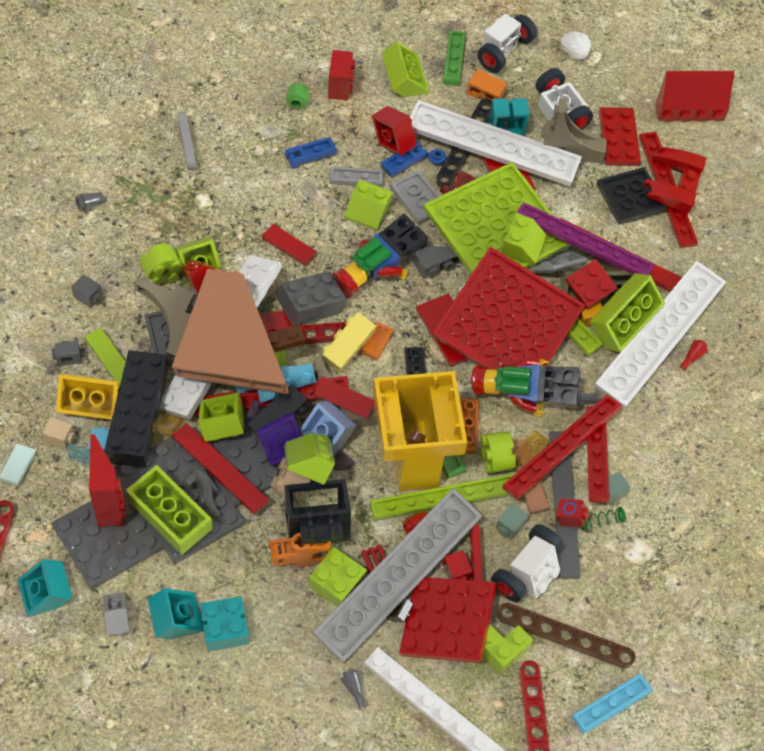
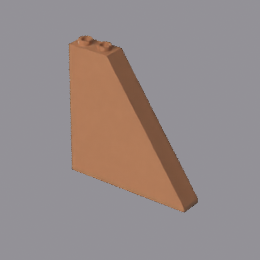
[172,269,289,394]

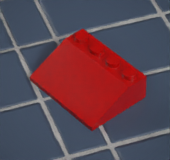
[655,71,735,121]
[89,434,127,527]

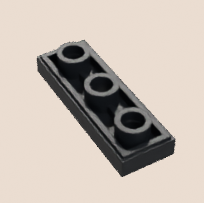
[404,347,426,375]

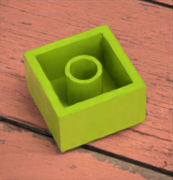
[198,392,245,442]
[308,547,367,607]

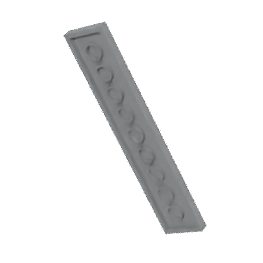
[312,488,482,663]

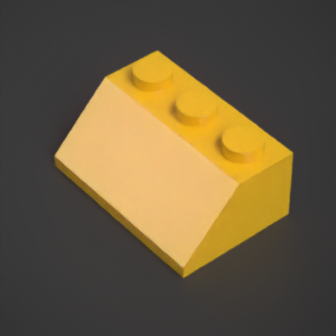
[56,374,120,420]

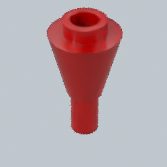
[679,340,708,371]

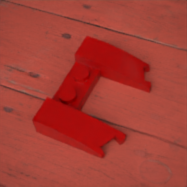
[643,147,707,215]

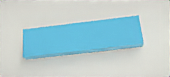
[571,673,653,735]

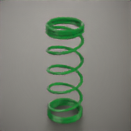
[581,507,626,531]

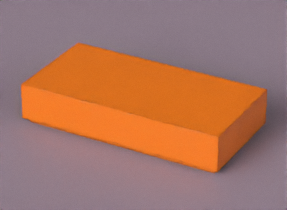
[360,322,394,361]

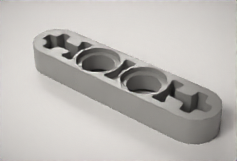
[177,112,196,170]

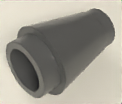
[75,192,104,211]

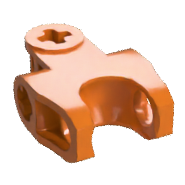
[268,533,331,566]

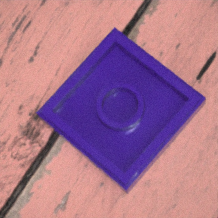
[256,412,302,466]

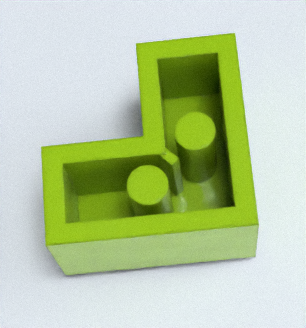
[483,624,533,675]

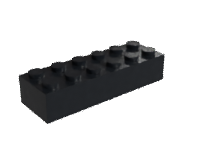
[104,350,169,468]

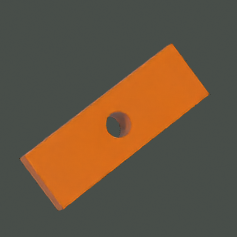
[460,398,479,454]

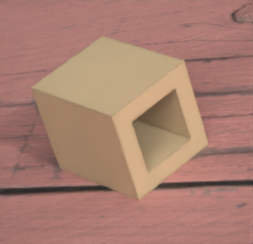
[42,417,76,450]

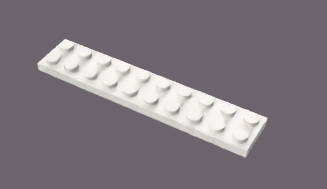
[410,100,582,187]
[160,255,282,420]
[593,261,726,409]

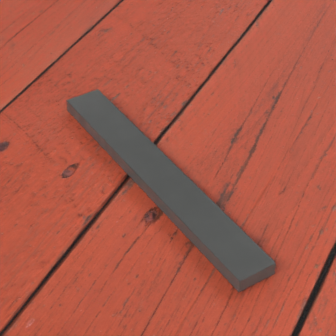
[549,431,580,579]

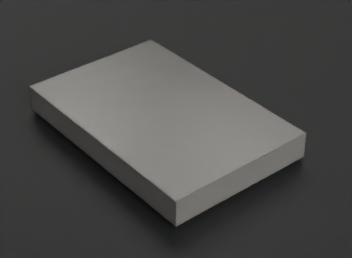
[389,170,440,225]

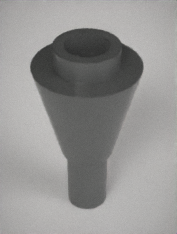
[340,669,367,709]

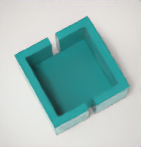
[488,98,529,137]
[200,596,249,652]

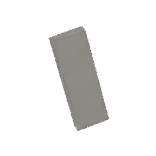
[329,166,383,188]

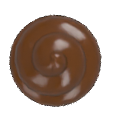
[405,429,426,445]

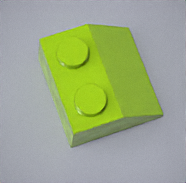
[344,179,392,231]
[501,213,547,266]
[173,237,221,286]

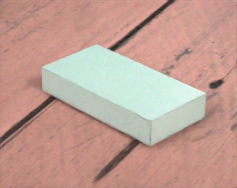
[0,444,36,486]

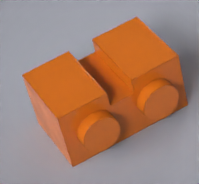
[466,69,508,100]

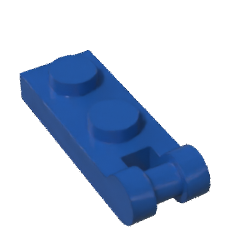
[284,137,337,168]
[380,141,429,178]

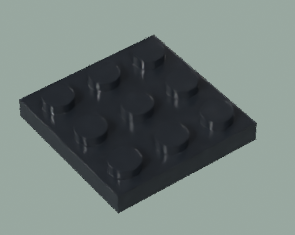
[596,167,668,225]

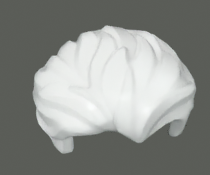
[561,31,591,60]

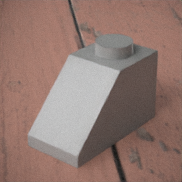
[104,592,129,636]

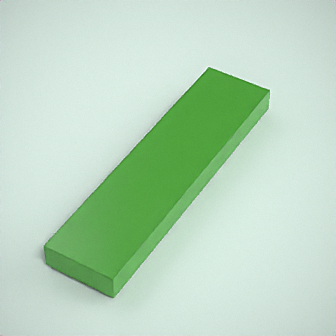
[443,30,466,86]

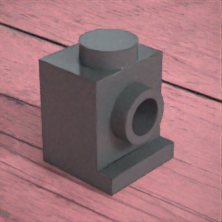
[51,337,82,366]

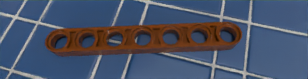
[497,602,636,669]

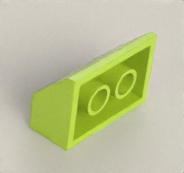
[381,41,430,97]
[284,433,335,485]

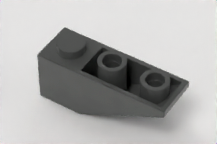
[413,246,463,279]

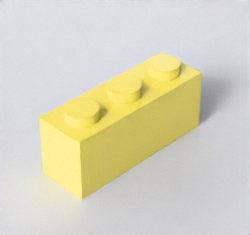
[322,312,376,373]

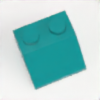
[17,559,72,617]
[148,588,204,639]

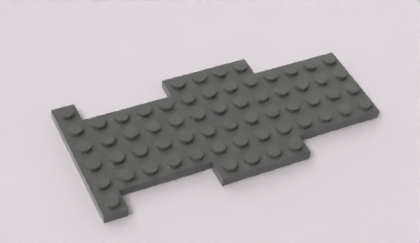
[51,408,330,590]

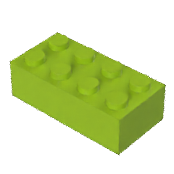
[589,273,665,352]
[125,465,213,555]

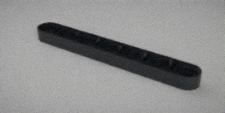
[436,98,492,189]

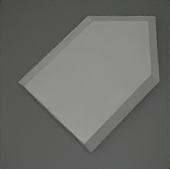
[529,251,587,273]

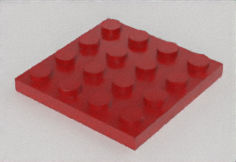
[399,577,497,664]

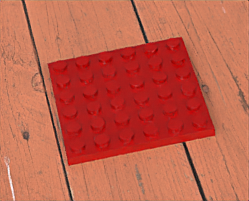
[431,246,585,370]

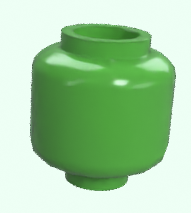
[286,83,309,109]

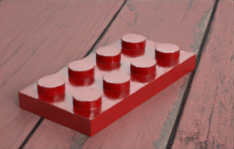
[599,107,641,166]

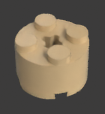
[270,457,310,502]

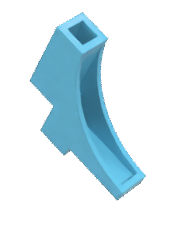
[235,363,316,403]

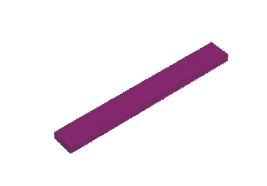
[516,202,655,275]

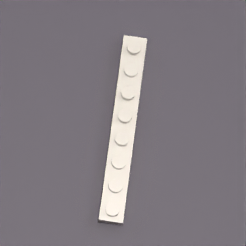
[364,647,505,751]

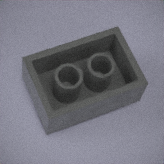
[276,271,347,326]

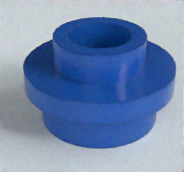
[429,149,446,166]

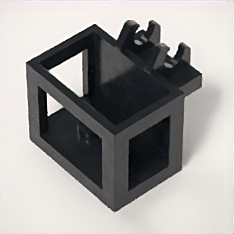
[284,479,351,544]

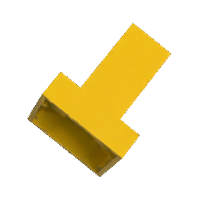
[373,371,467,492]

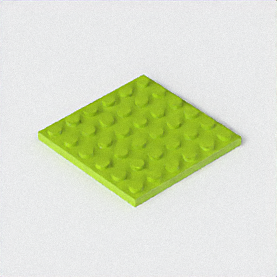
[423,162,572,274]

